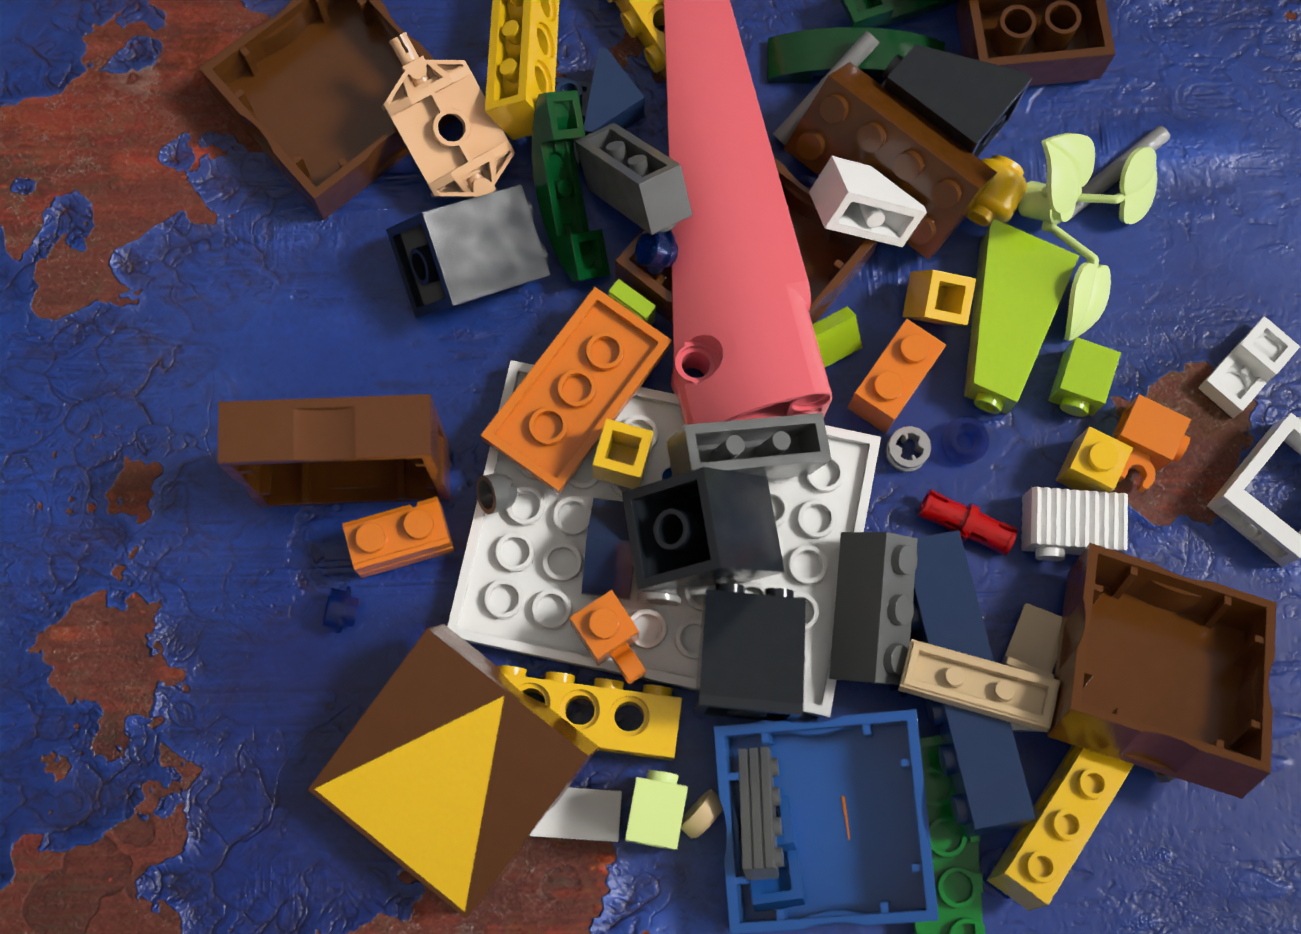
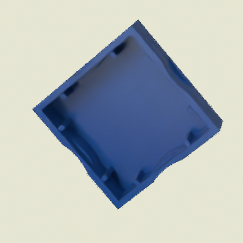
[714,709,939,934]

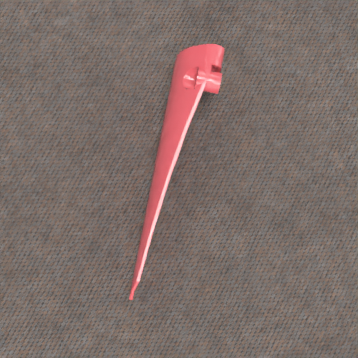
[663,0,832,425]

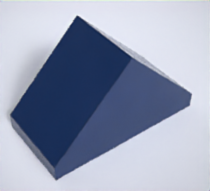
[584,47,645,135]
[581,498,634,600]

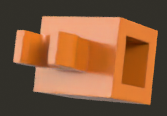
[1111,394,1191,493]
[570,590,646,685]

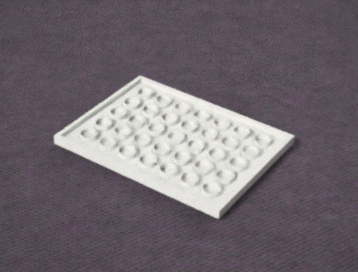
[447,360,881,719]

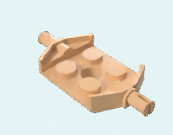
[382,32,515,198]

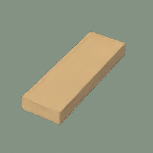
[898,639,1060,732]

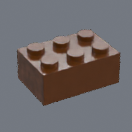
[956,0,1116,86]

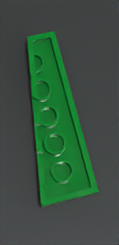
[911,735,985,934]

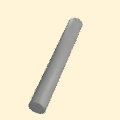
[773,30,880,145]
[1070,125,1170,219]

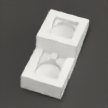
[1198,316,1300,419]

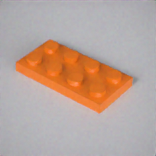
[480,287,672,495]

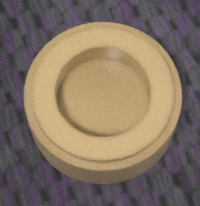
[681,789,723,839]

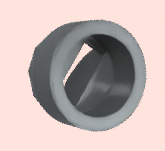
[476,473,518,514]

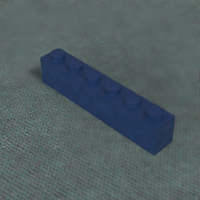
[911,530,1036,838]

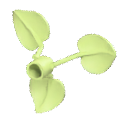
[1018,133,1157,341]

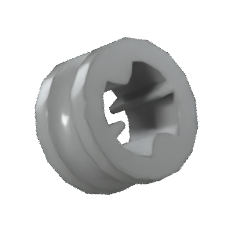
[885,426,931,473]
[637,588,681,606]

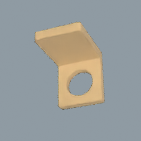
[1002,603,1062,678]

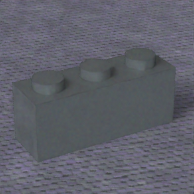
[574,123,693,235]
[667,413,832,479]
[829,532,918,685]

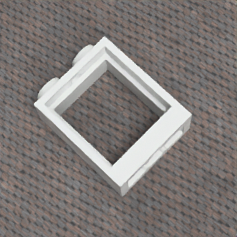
[1207,413,1301,567]

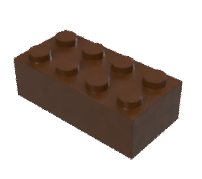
[783,62,997,260]

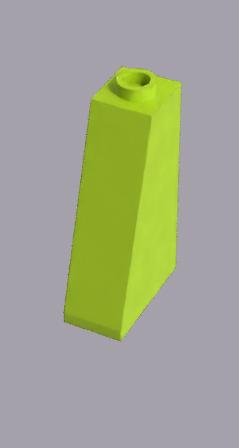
[964,218,1079,415]

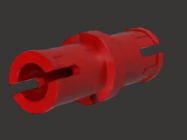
[917,489,1018,556]

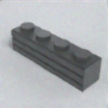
[738,747,784,881]

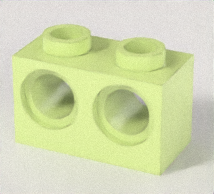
[625,770,688,850]

